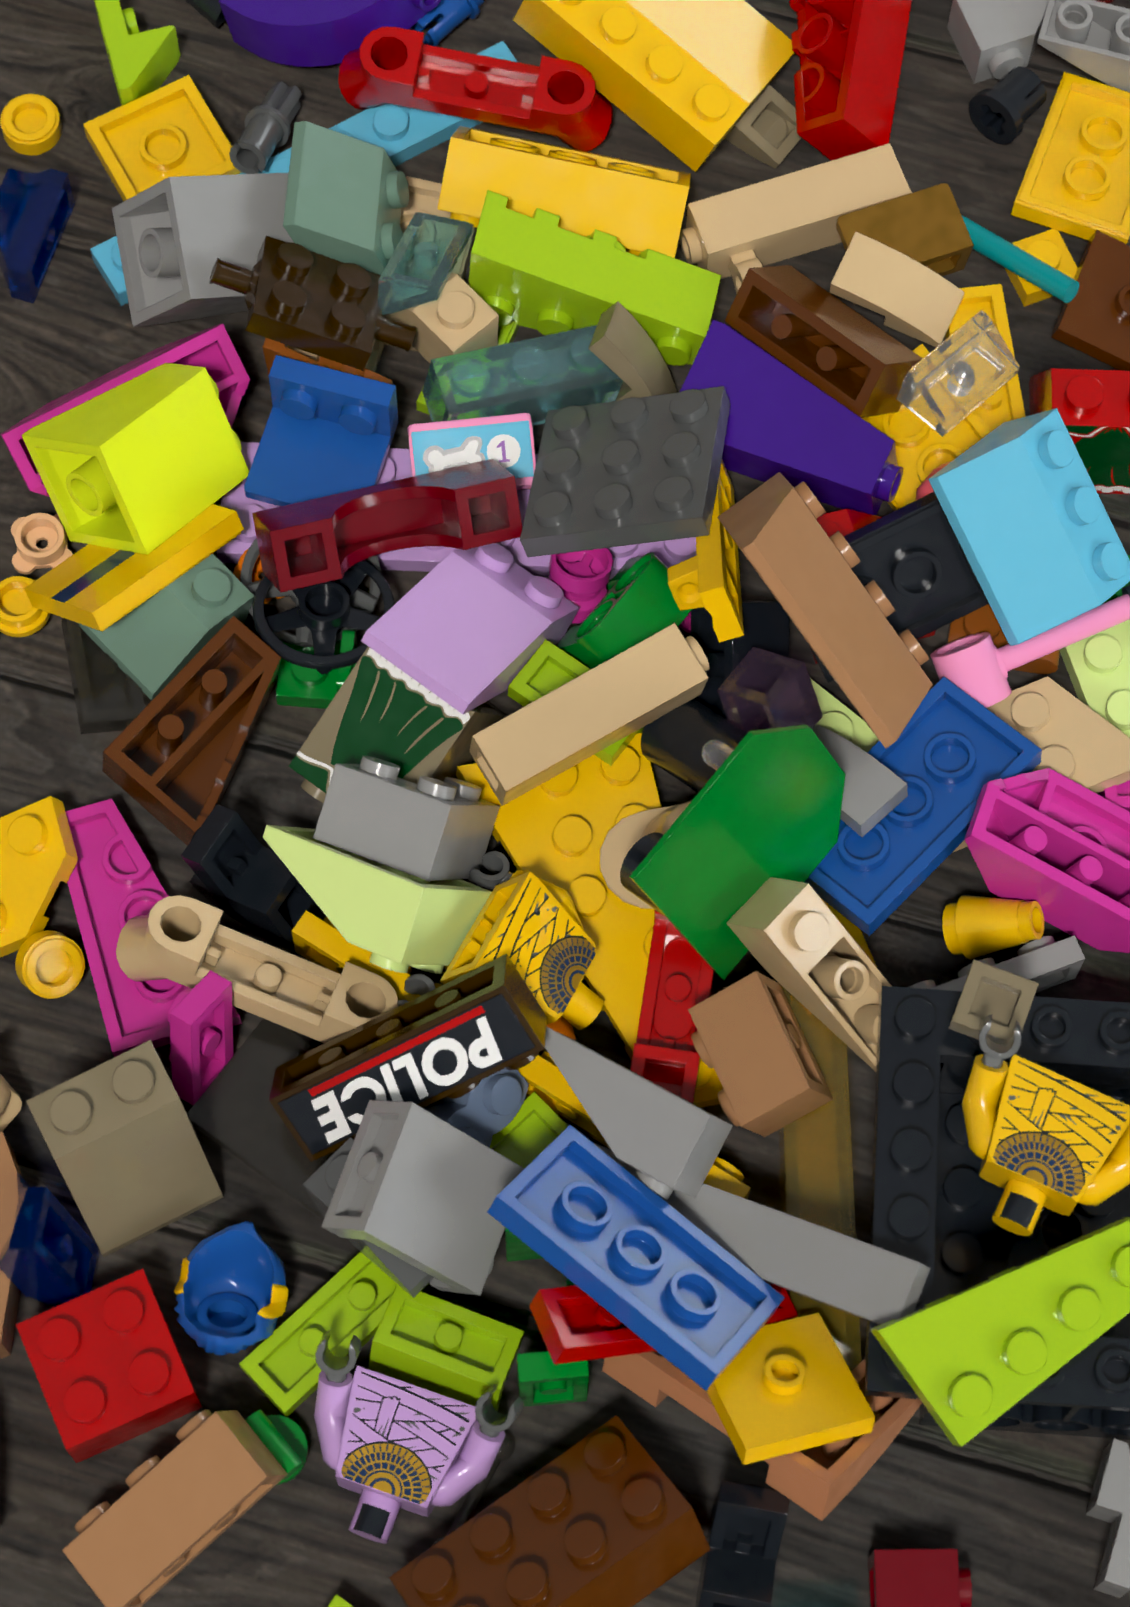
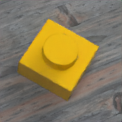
[1005,229,1078,307]

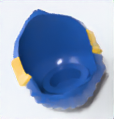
[174,1221,289,1355]

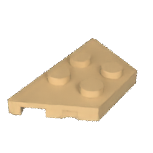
[952,676,1130,853]

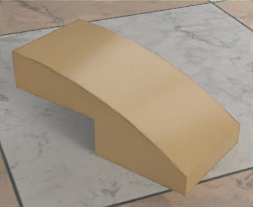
[830,232,965,348]

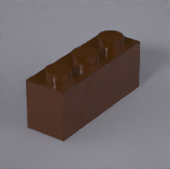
[725,265,924,418]

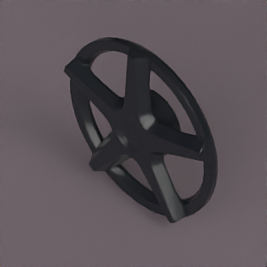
[252,560,395,674]

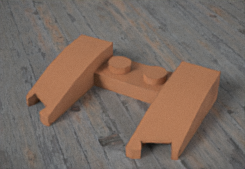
[602,1351,922,1521]

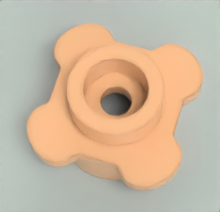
[11,513,73,575]

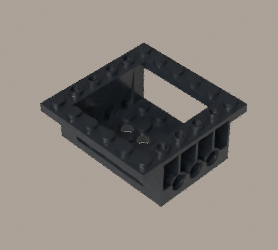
[864,986,1130,1440]

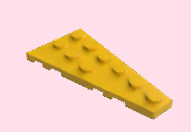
[456,733,723,1108]

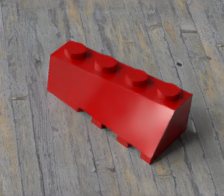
[789,0,912,161]

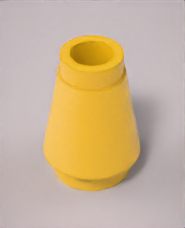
[942,895,1044,959]

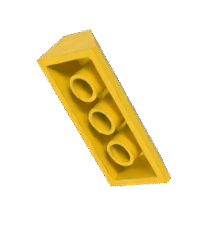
[437,126,691,258]

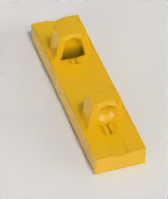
[667,460,744,643]

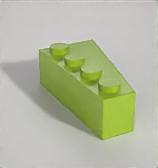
[468,190,721,366]

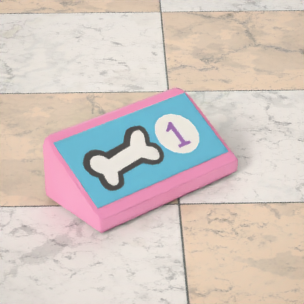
[407,413,536,490]

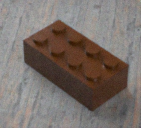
[389,1415,711,1607]

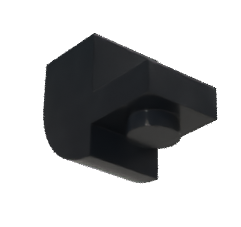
[181,804,319,947]
[695,1480,790,1607]

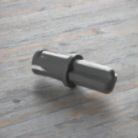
[229,81,302,174]

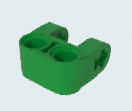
[556,552,692,669]

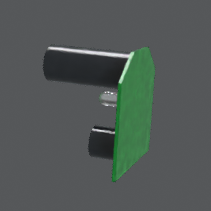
[620,699,846,980]

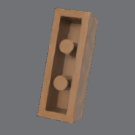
[62,1409,288,1607]

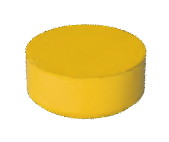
[0,94,62,156]
[15,930,85,999]

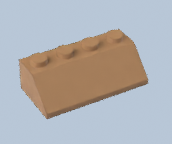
[717,472,933,749]

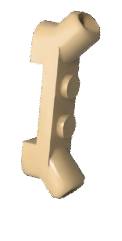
[116,895,398,1043]

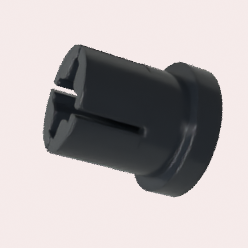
[969,66,1047,145]

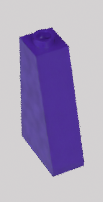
[680,320,903,515]

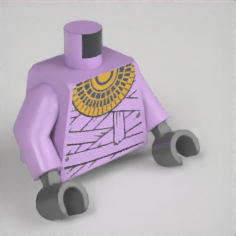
[314,1331,524,1544]

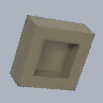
[948,960,1039,1044]

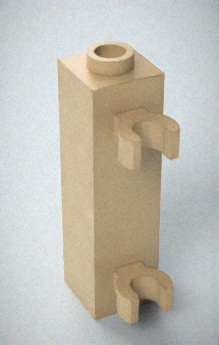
[679,143,912,293]
[469,623,709,806]

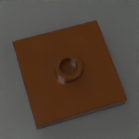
[1051,230,1130,371]

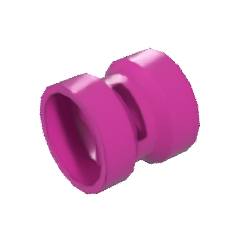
[547,548,613,624]

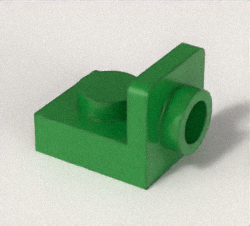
[276,630,358,709]

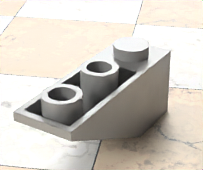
[1037,0,1130,92]

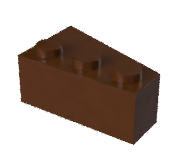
[103,616,281,846]

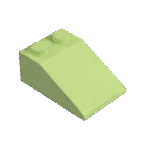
[263,825,492,974]

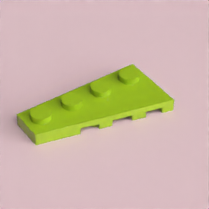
[870,1217,1130,1447]

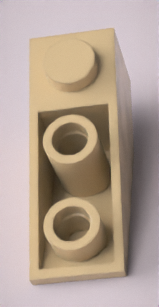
[726,877,892,1072]

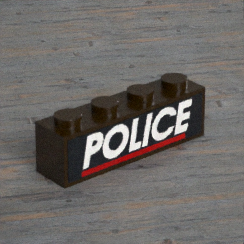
[269,954,547,1162]

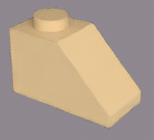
[378,264,499,386]

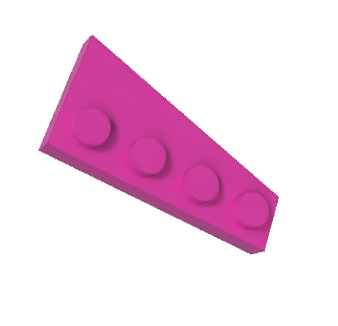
[65,798,242,1057]

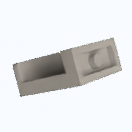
[321,1100,524,1295]

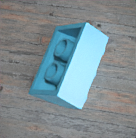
[928,408,1130,646]

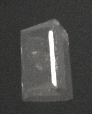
[896,310,1020,437]

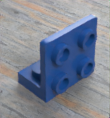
[244,355,398,506]

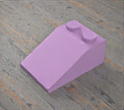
[361,543,579,714]

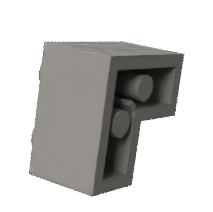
[313,755,500,881]

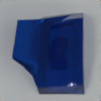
[0,168,75,304]
[0,1173,99,1307]

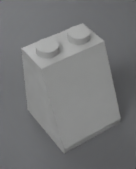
[112,173,294,327]

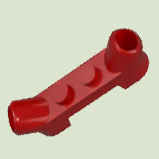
[339,27,612,152]

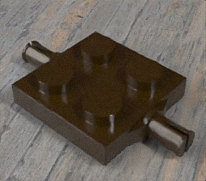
[209,235,416,371]

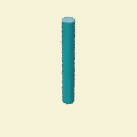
[961,214,1079,303]

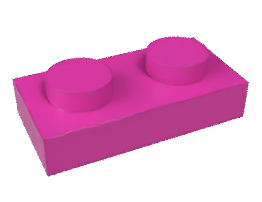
[168,970,234,1106]

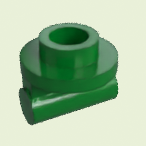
[245,1409,308,1485]

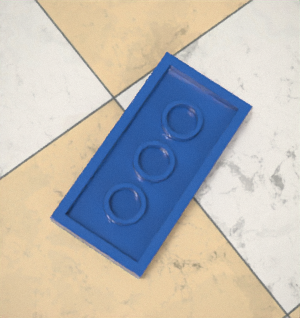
[804,677,1042,936]
[487,1125,785,1391]

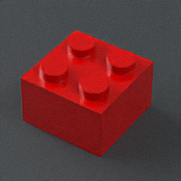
[15,1269,202,1463]

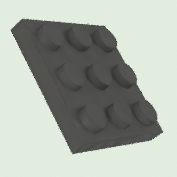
[520,386,730,557]

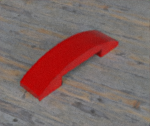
[630,910,714,1104]

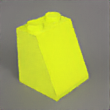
[21,363,249,555]

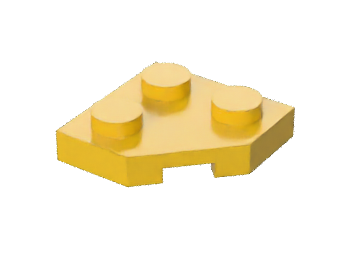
[0,796,78,958]

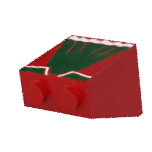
[1029,368,1130,494]

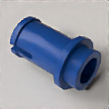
[411,0,484,47]

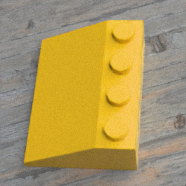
[513,0,795,172]

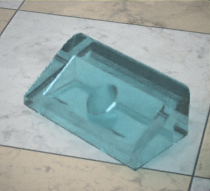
[378,212,473,315]

